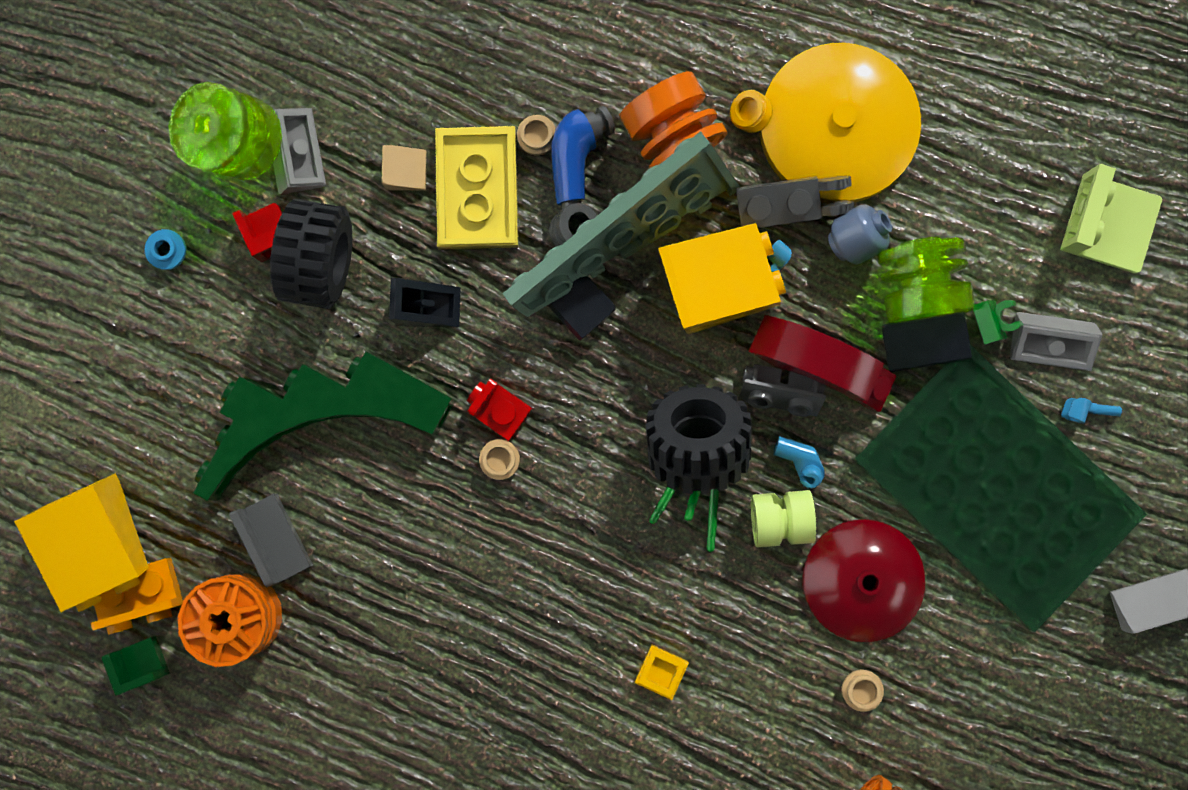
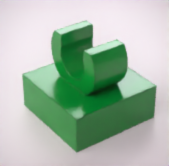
[972,300,1023,345]

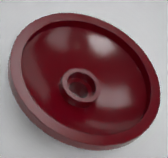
[802,519,926,642]

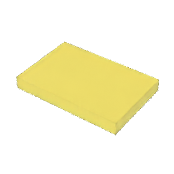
[435,126,518,249]

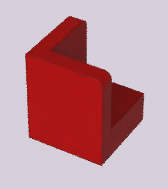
[232,203,282,263]

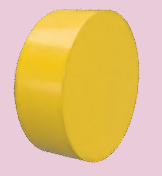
[730,90,772,133]

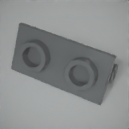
[738,364,826,417]

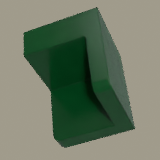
[101,636,170,696]

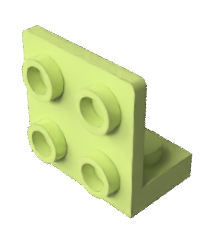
[1060,164,1162,274]

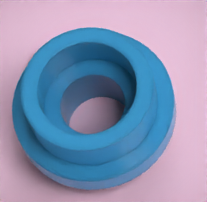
[145,229,186,270]

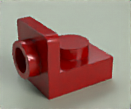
[467,378,533,442]

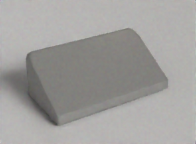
[265,108,326,194]
[1010,312,1103,371]
[1109,568,1188,634]

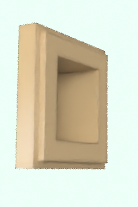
[382,145,427,191]

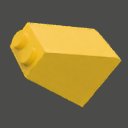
[658,223,786,334]
[14,473,149,612]

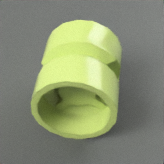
[751,490,816,547]

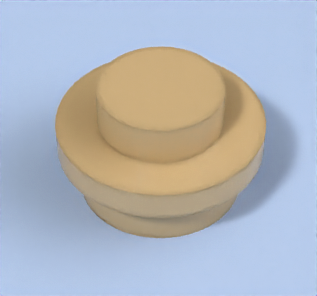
[517,115,556,156]
[479,439,520,480]
[842,669,884,712]

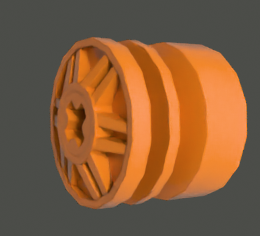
[619,71,727,169]
[178,573,282,667]

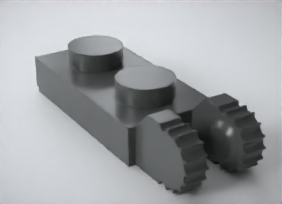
[736,176,854,228]

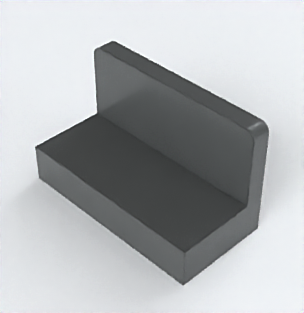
[229,494,313,587]

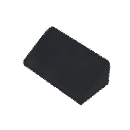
[547,276,616,341]
[881,311,972,372]

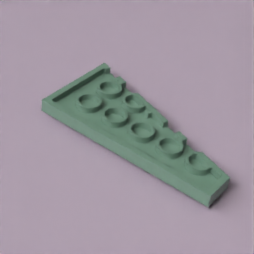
[503,131,740,317]

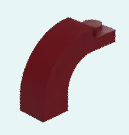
[748,315,896,412]

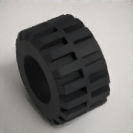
[270,199,352,309]
[646,384,752,495]

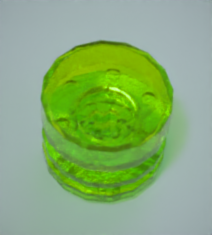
[168,82,282,181]
[877,237,976,324]

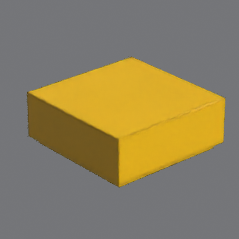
[634,644,689,700]

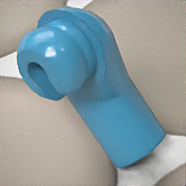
[773,436,825,488]

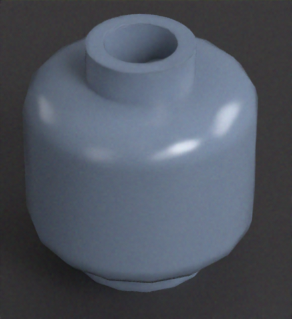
[828,204,892,265]

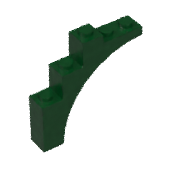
[193,351,456,501]

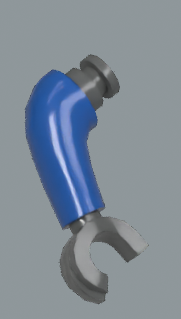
[549,106,615,246]

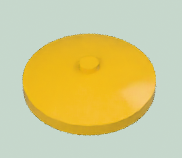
[759,43,921,203]

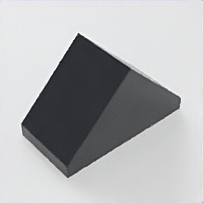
[389,277,461,328]

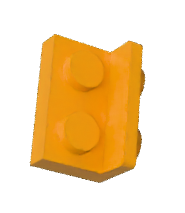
[90,558,183,635]

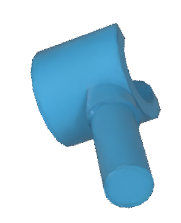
[767,240,792,272]
[1061,398,1122,424]

